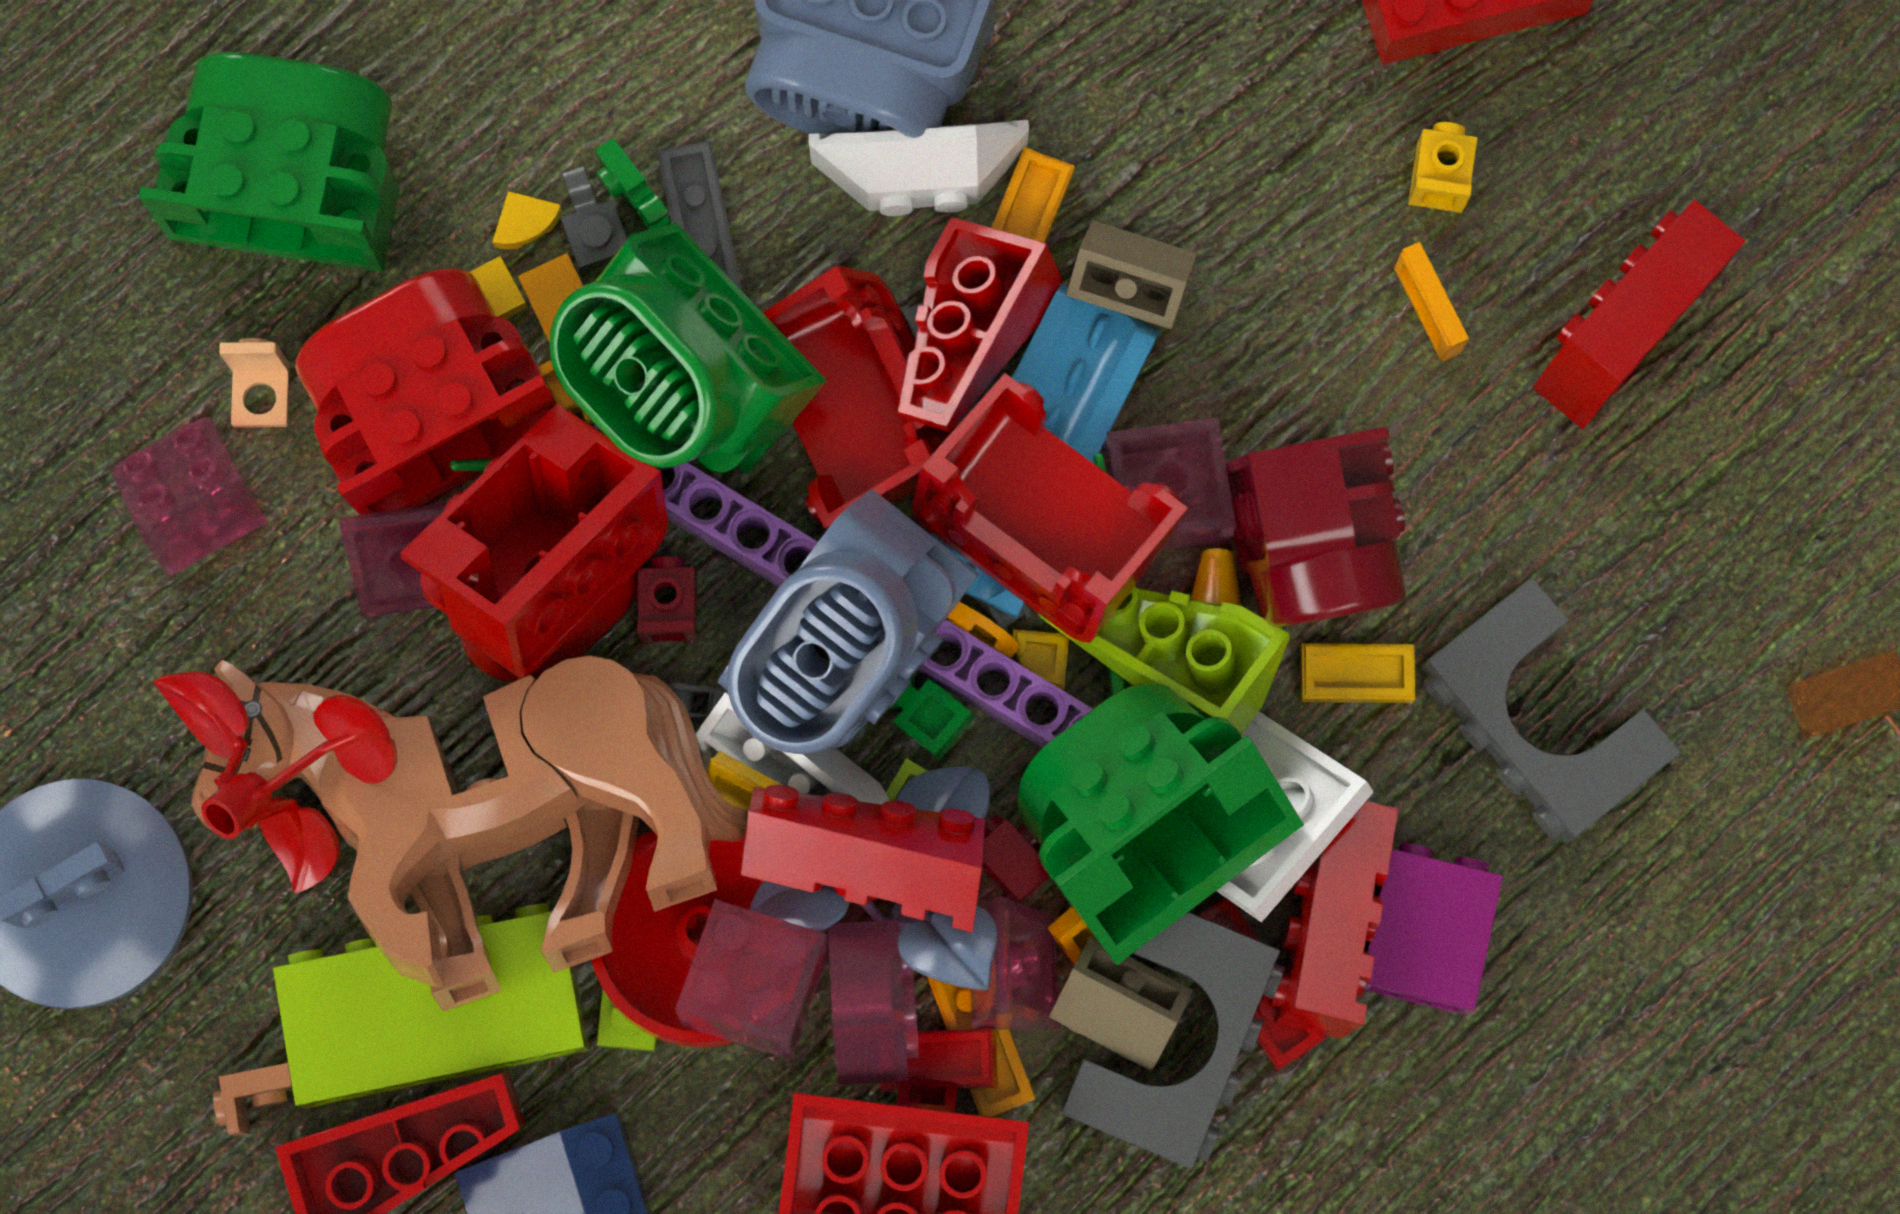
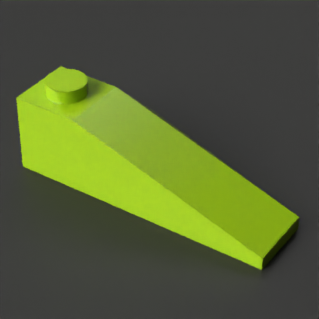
[1037,585,1290,735]

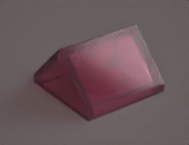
[339,502,448,618]
[970,897,1060,1030]

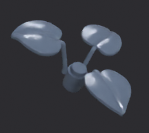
[750,766,998,991]

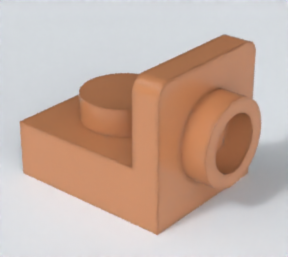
[213,1063,293,1136]

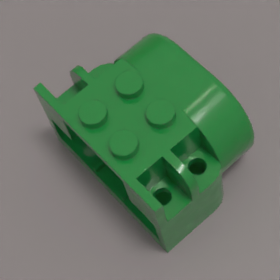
[138,52,399,272]
[549,222,827,474]
[1017,683,1304,966]

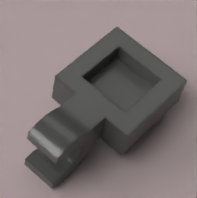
[561,167,627,273]

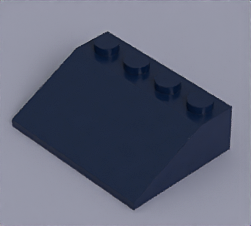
[455,1113,652,1214]

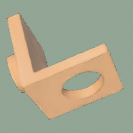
[219,338,290,427]

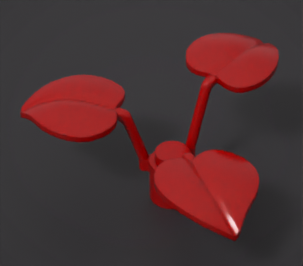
[153,671,398,893]

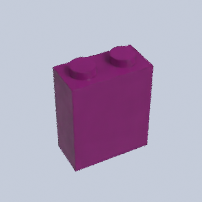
[1363,843,1503,1015]

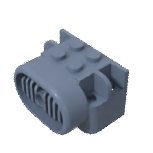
[745,0,995,138]
[717,489,980,754]

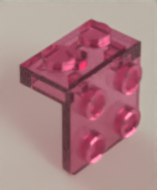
[112,417,268,576]

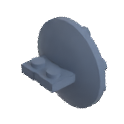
[0,779,193,1009]

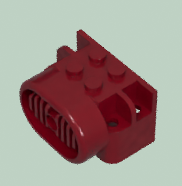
[1219,426,1406,627]

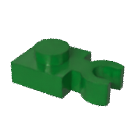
[595,137,671,229]
[888,677,975,760]

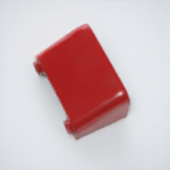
[762,265,958,529]
[912,373,1188,642]

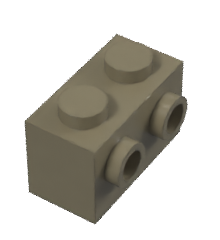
[1066,220,1197,329]
[1049,937,1193,1071]

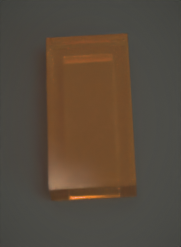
[1786,649,1900,740]

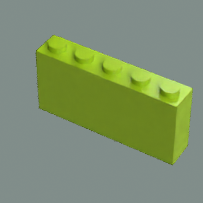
[273,904,590,1109]

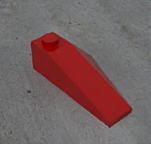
[898,217,1063,432]

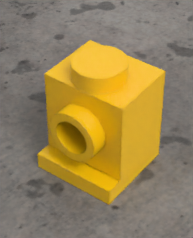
[1408,122,1478,213]

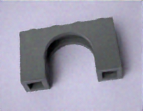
[1420,578,1681,845]
[1062,912,1286,1169]

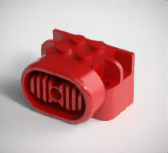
[295,268,560,531]
[400,404,668,683]

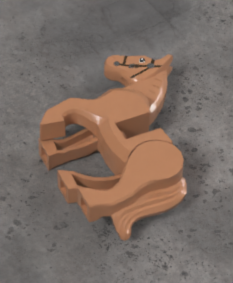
[191,656,748,1011]

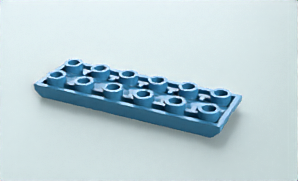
[931,284,1161,618]

